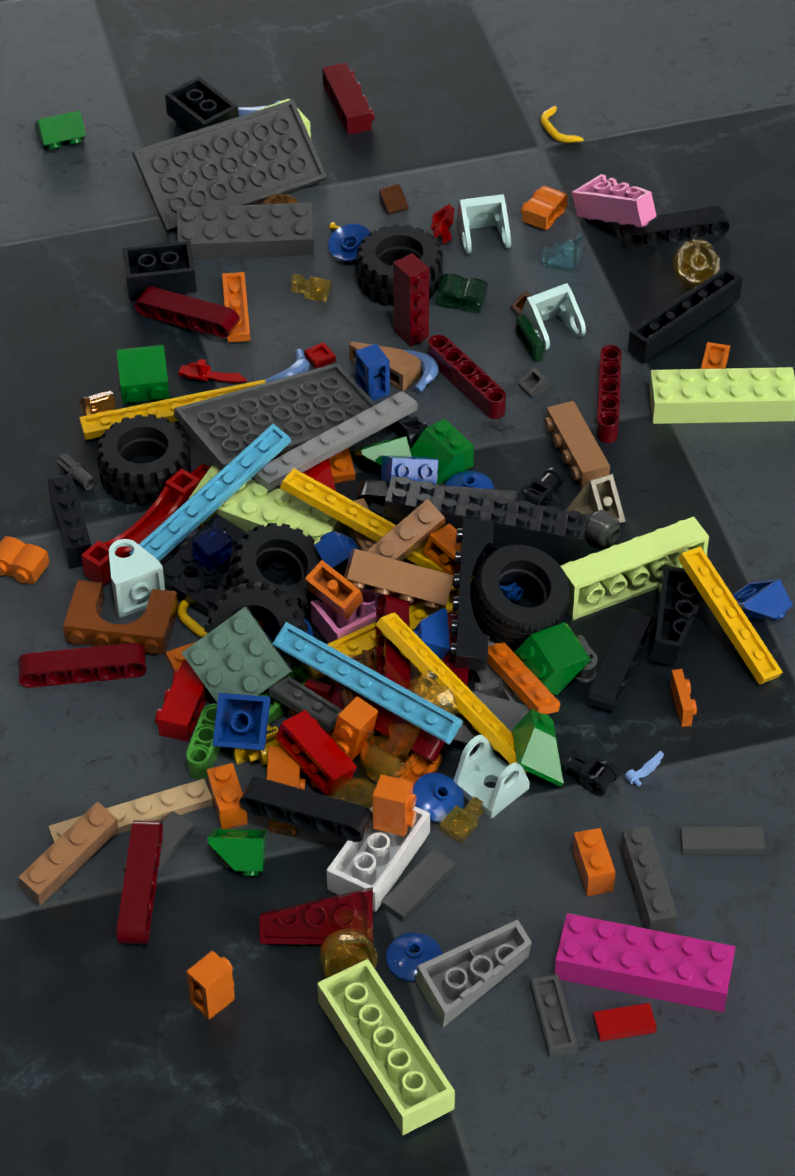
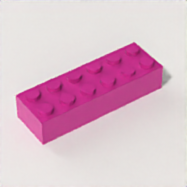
[555,913,736,1013]

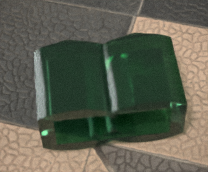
[436,273,488,313]

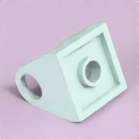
[456,194,511,254]
[521,283,586,351]
[109,539,165,618]
[454,735,530,819]

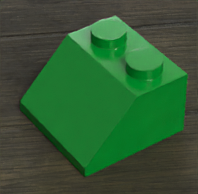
[34,110,86,150]
[116,345,170,403]
[410,418,474,485]
[514,622,591,695]

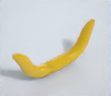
[540,106,584,143]
[177,599,207,638]

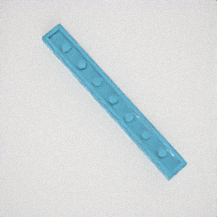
[129,424,291,561]
[272,622,463,745]

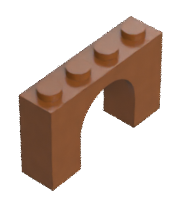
[63,580,178,655]

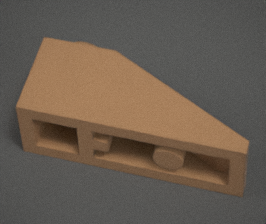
[349,341,421,392]

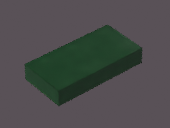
[515,314,543,363]

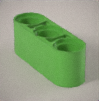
[186,704,221,780]

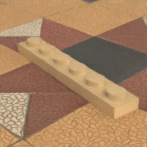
[48,779,213,843]

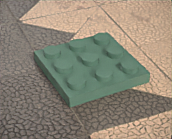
[182,606,293,703]

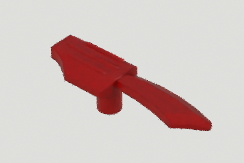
[178,359,247,383]

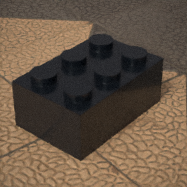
[165,76,239,132]
[122,240,197,298]

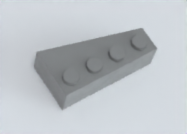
[416,920,532,1028]

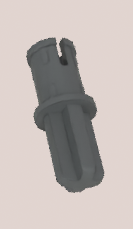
[57,454,97,490]

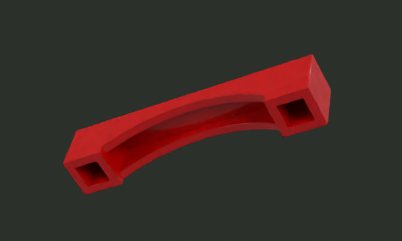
[81,468,200,586]

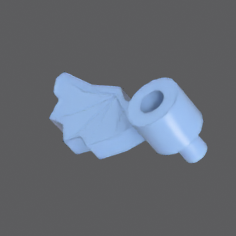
[625,751,664,787]

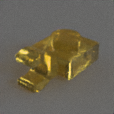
[291,274,332,302]
[440,797,484,843]

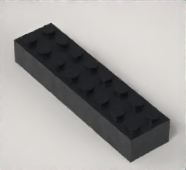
[382,476,587,563]

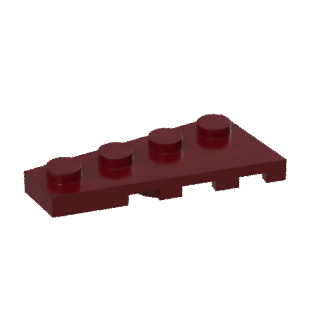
[260,887,373,945]

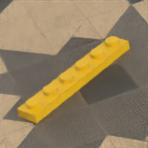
[677,546,783,685]

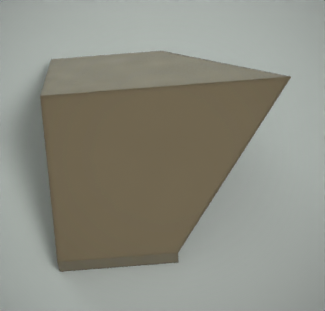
[566,474,626,523]

